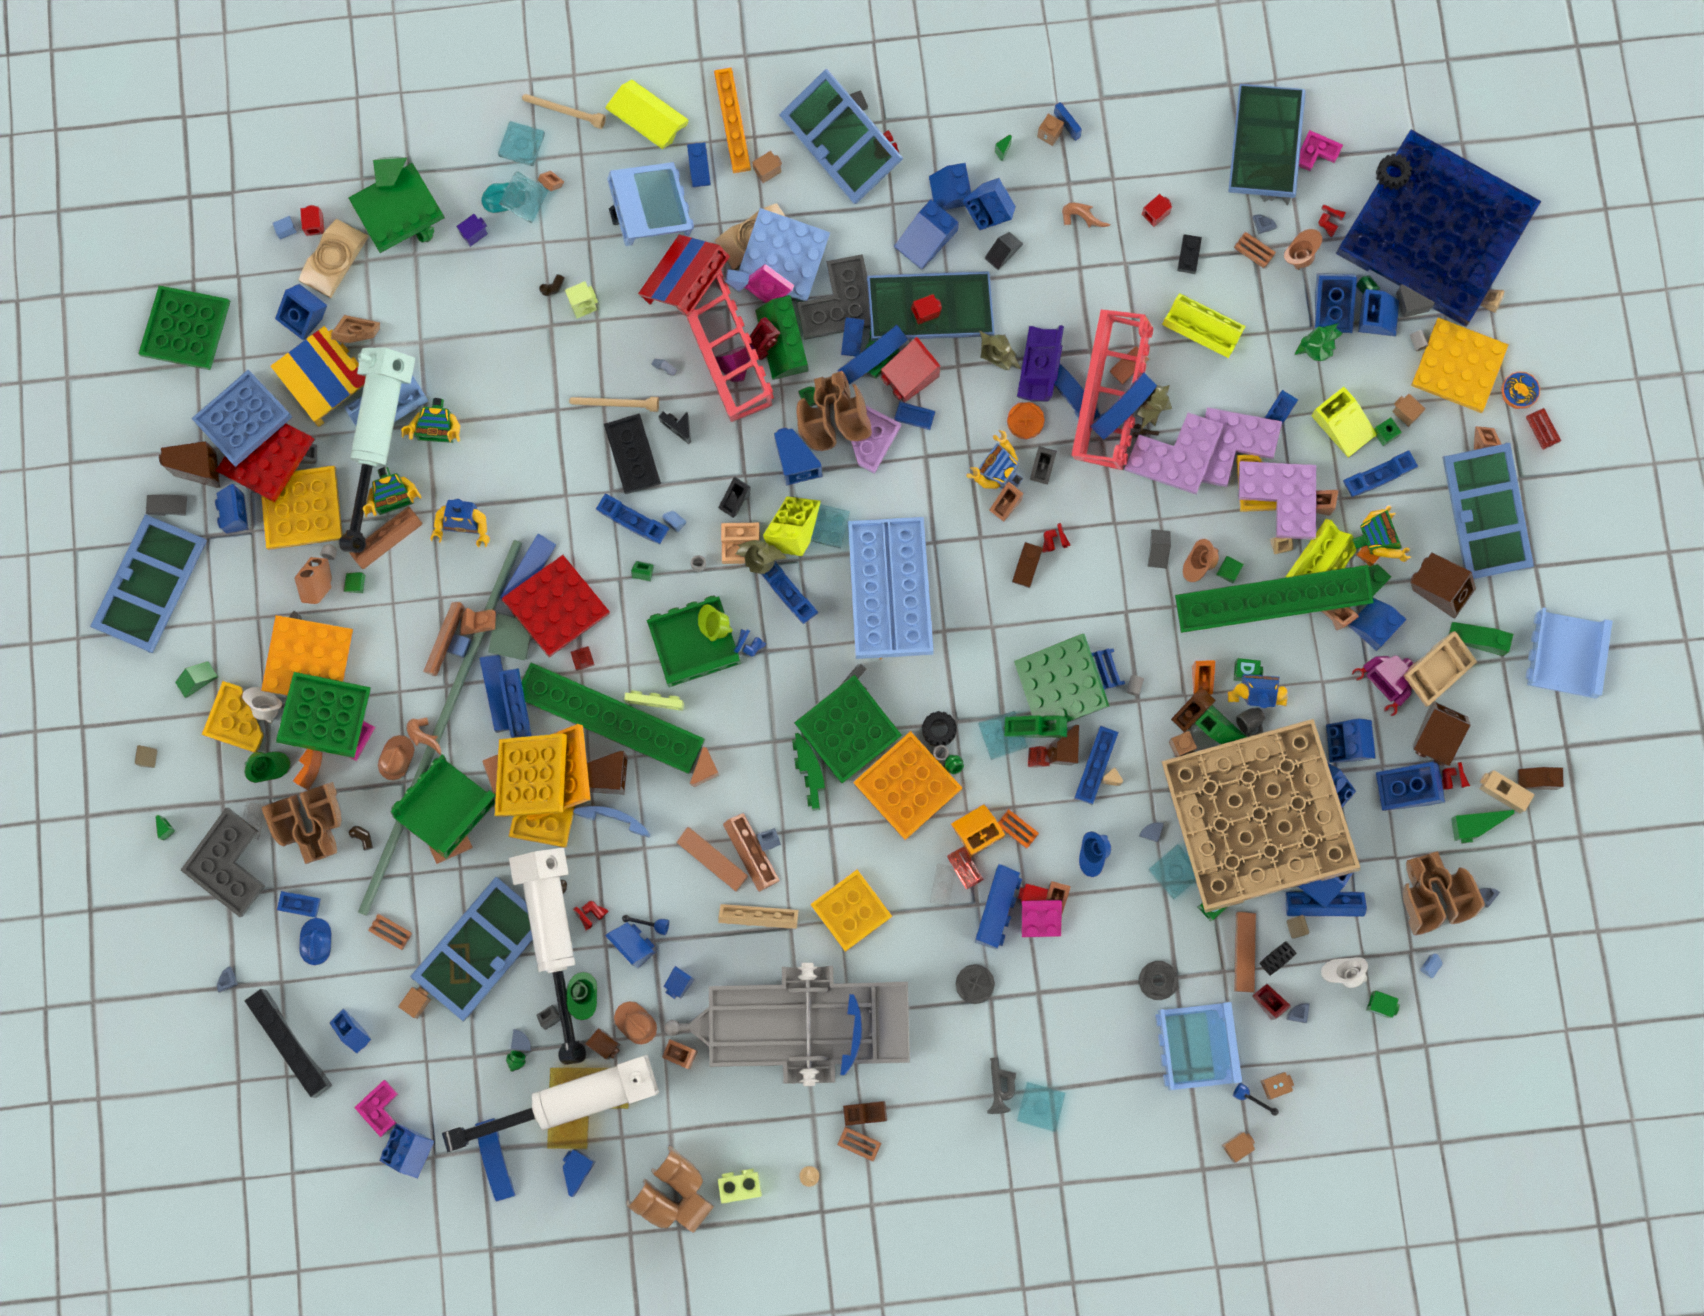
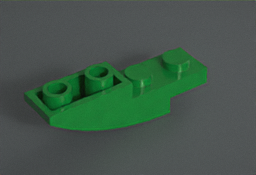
[792,733,826,811]

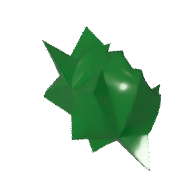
[1295,323,1343,361]

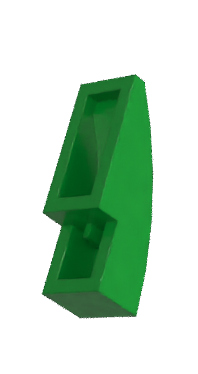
[1004,715,1067,738]

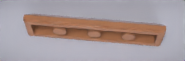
[349,506,422,569]
[423,602,465,677]
[723,813,780,892]
[676,827,748,891]
[1234,912,1256,993]

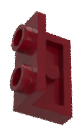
[749,317,780,361]

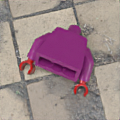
[1352,655,1413,716]

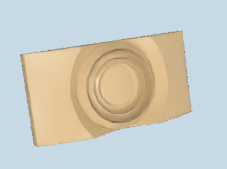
[714,203,786,270]
[298,219,369,298]
[1403,631,1477,707]

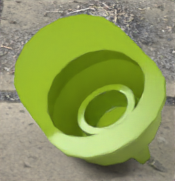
[698,604,733,641]

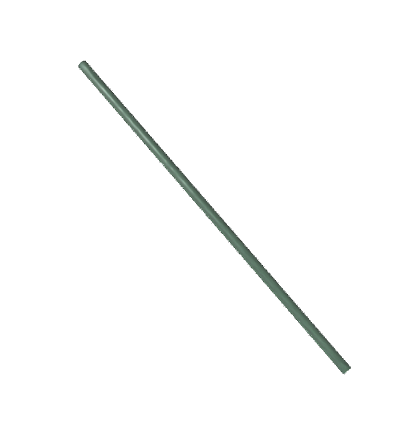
[358,540,522,916]

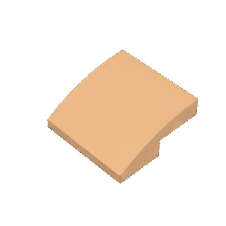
[721,522,760,564]

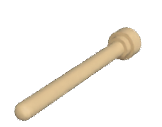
[522,94,606,129]
[569,397,659,412]

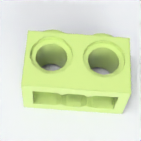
[565,281,598,319]
[718,1169,762,1204]

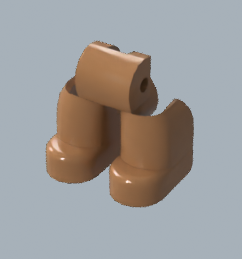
[796,371,872,451]
[262,782,342,864]
[1403,851,1485,935]
[626,1145,714,1233]

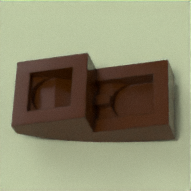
[843,1101,887,1126]

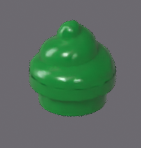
[416,226,434,243]
[945,755,964,774]
[506,1050,526,1072]

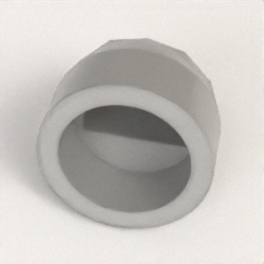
[320,544,337,560]
[691,555,706,572]
[933,745,949,760]

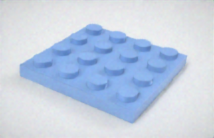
[739,208,830,302]

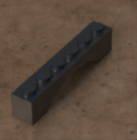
[244,989,333,1098]

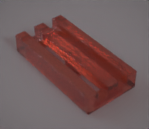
[1526,408,1561,450]
[947,846,984,889]

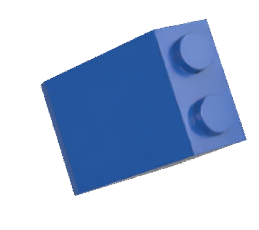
[774,428,823,486]

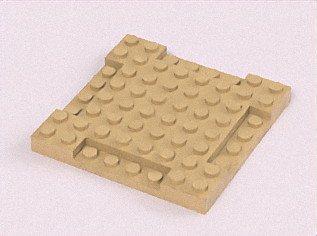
[1161,719,1360,913]

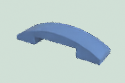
[573,806,650,838]

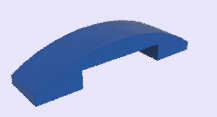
[837,325,908,385]
[1054,364,1101,420]
[1090,372,1157,440]
[1343,450,1418,497]
[596,493,670,545]
[761,561,818,625]
[840,994,862,1076]
[475,1118,516,1202]

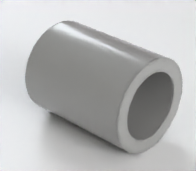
[1410,330,1428,351]
[1126,675,1144,696]

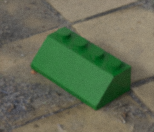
[755,295,809,380]

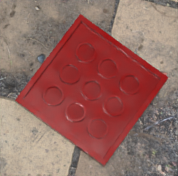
[215,423,315,503]
[502,555,610,658]

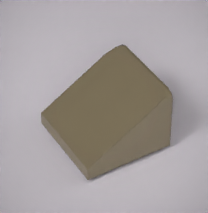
[135,745,157,768]
[1287,915,1309,939]

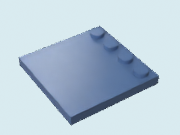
[191,369,292,467]

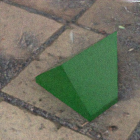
[373,156,407,189]

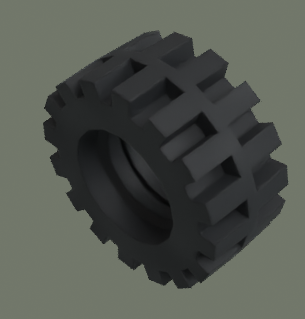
[1376,153,1412,190]
[922,711,957,747]
[1259,941,1297,976]

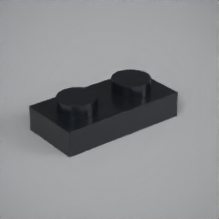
[1177,234,1202,274]

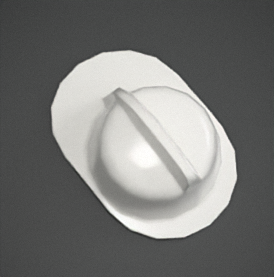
[242,687,282,723]
[1321,957,1368,988]

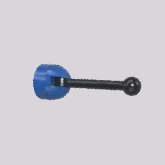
[622,915,669,935]
[1233,1083,1279,1116]

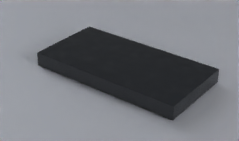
[604,413,661,495]

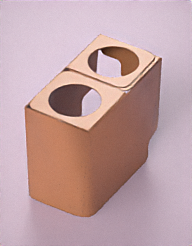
[294,557,332,604]

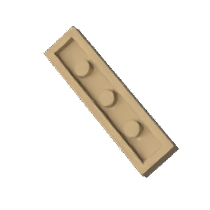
[718,904,798,929]

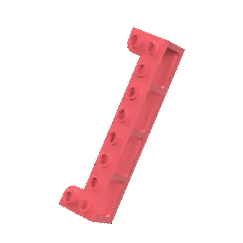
[686,270,774,422]
[1072,309,1153,470]

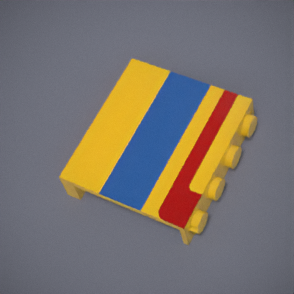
[270,326,366,427]

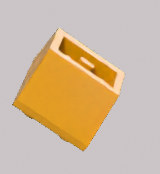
[951,804,1005,857]

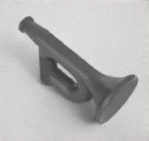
[987,1058,1016,1114]

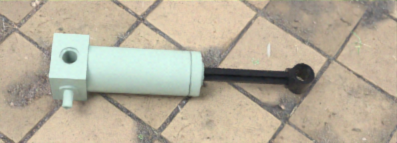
[339,347,415,553]

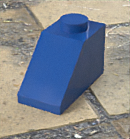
[687,142,711,187]
[663,966,695,999]
[329,1008,371,1053]
[563,1149,596,1197]

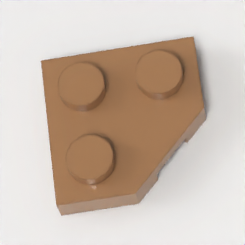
[331,315,380,343]

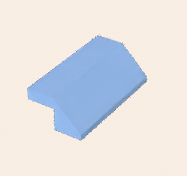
[344,375,428,426]

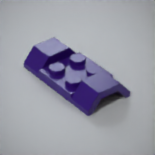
[1017,325,1064,402]

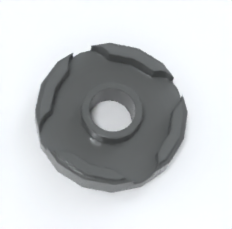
[1138,961,1178,1000]

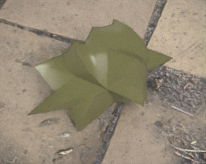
[979,330,1021,370]
[1136,385,1172,430]
[736,540,787,574]

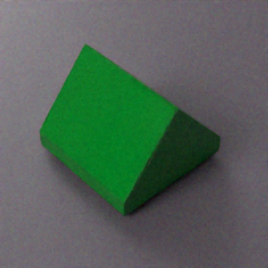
[1356,275,1380,294]
[631,561,654,582]

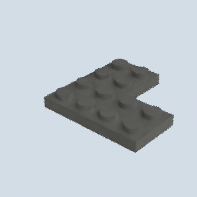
[797,254,871,340]
[181,808,265,917]

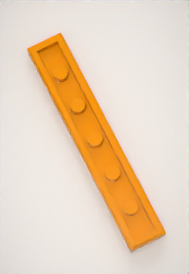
[714,67,751,174]

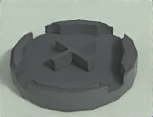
[955,964,995,1004]

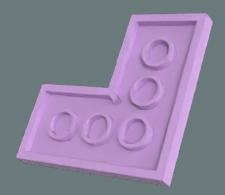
[1202,408,1282,487]
[1125,413,1224,495]
[1238,461,1316,540]

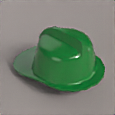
[244,752,290,783]
[566,972,597,1020]

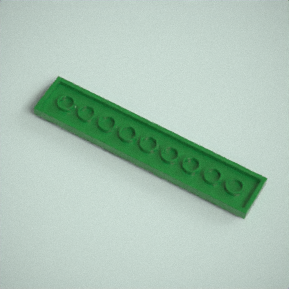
[1175,565,1374,633]
[521,662,705,774]

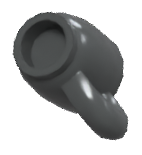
[1236,707,1265,737]

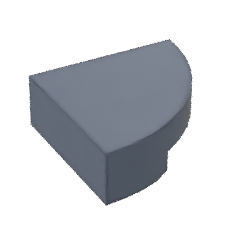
[1253,214,1277,234]
[651,358,677,375]
[1139,822,1164,842]
[1479,888,1500,908]
[217,966,238,993]
[1286,1003,1310,1023]
[511,1029,531,1051]

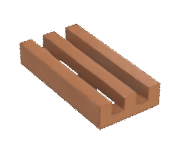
[1234,232,1276,268]
[368,914,412,950]
[837,1126,881,1162]

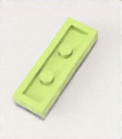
[624,690,684,711]

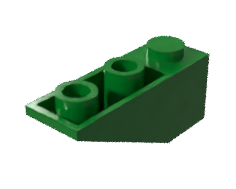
[1195,705,1247,745]

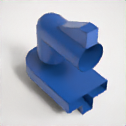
[734,629,766,657]

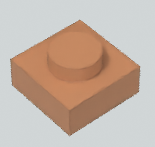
[538,171,564,191]

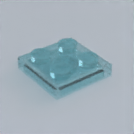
[498,121,545,166]
[499,171,549,223]
[811,504,850,549]
[978,711,1028,760]
[1148,844,1196,900]
[1017,1082,1066,1132]

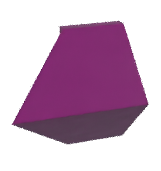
[715,345,754,382]

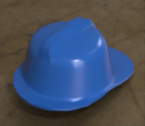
[1079,831,1111,877]
[299,918,332,965]

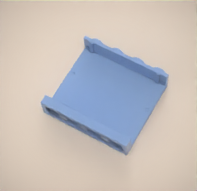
[1526,607,1613,698]

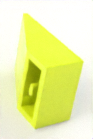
[1311,387,1377,458]
[763,496,821,556]

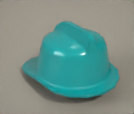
[482,182,525,213]

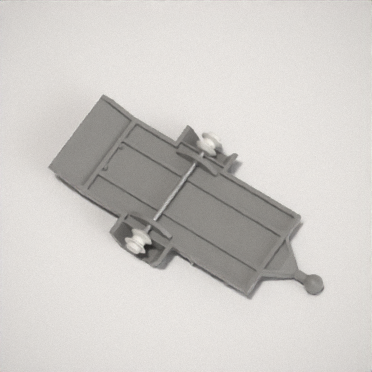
[665,963,910,1086]

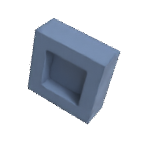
[757,828,781,851]

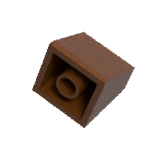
[159,441,220,488]
[1410,552,1476,619]
[1413,701,1471,766]
[587,751,628,795]

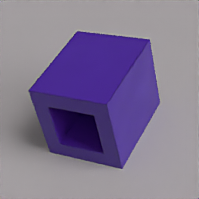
[456,214,488,247]

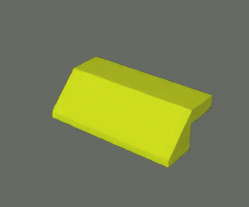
[605,79,689,149]
[1162,293,1246,358]
[1286,519,1356,577]

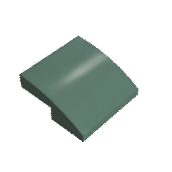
[488,613,532,661]

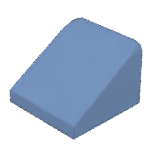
[273,216,297,239]
[725,269,749,292]
[662,511,686,532]
[447,634,471,658]
[1420,954,1443,978]

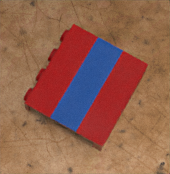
[638,234,730,317]

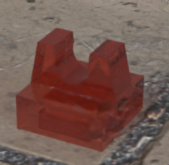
[571,646,595,671]
[1028,746,1050,768]

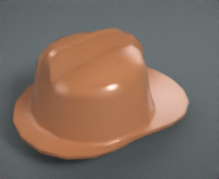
[1284,229,1322,270]
[1183,539,1219,582]
[378,735,415,780]
[614,1001,657,1045]

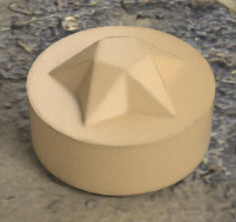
[799,1166,820,1187]

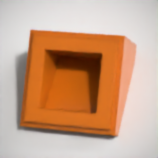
[1356,546,1380,566]

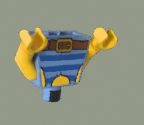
[966,430,1023,489]

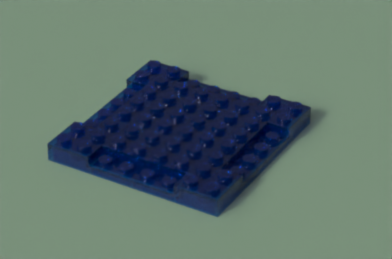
[1336,129,1541,327]

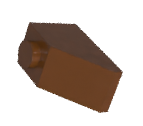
[1012,542,1043,588]
[1171,687,1216,732]
[1047,725,1079,766]
[1517,767,1564,790]
[585,1028,621,1060]

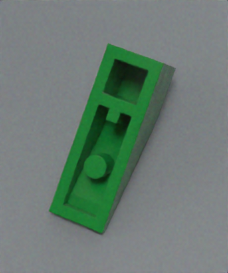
[1448,622,1514,656]
[1451,810,1515,844]

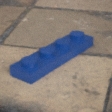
[498,668,532,738]
[1074,725,1119,805]

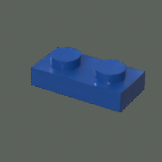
[841,317,864,357]
[277,891,321,918]

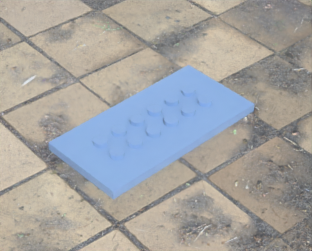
[848,517,934,659]

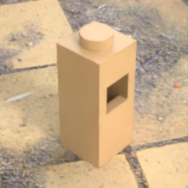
[1479,770,1535,813]

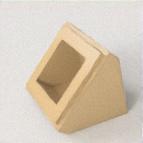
[1481,289,1505,313]
[1270,537,1293,554]
[1101,767,1123,786]

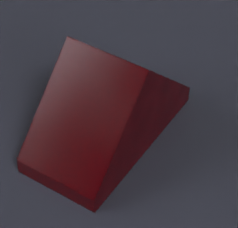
[1252,984,1291,1020]

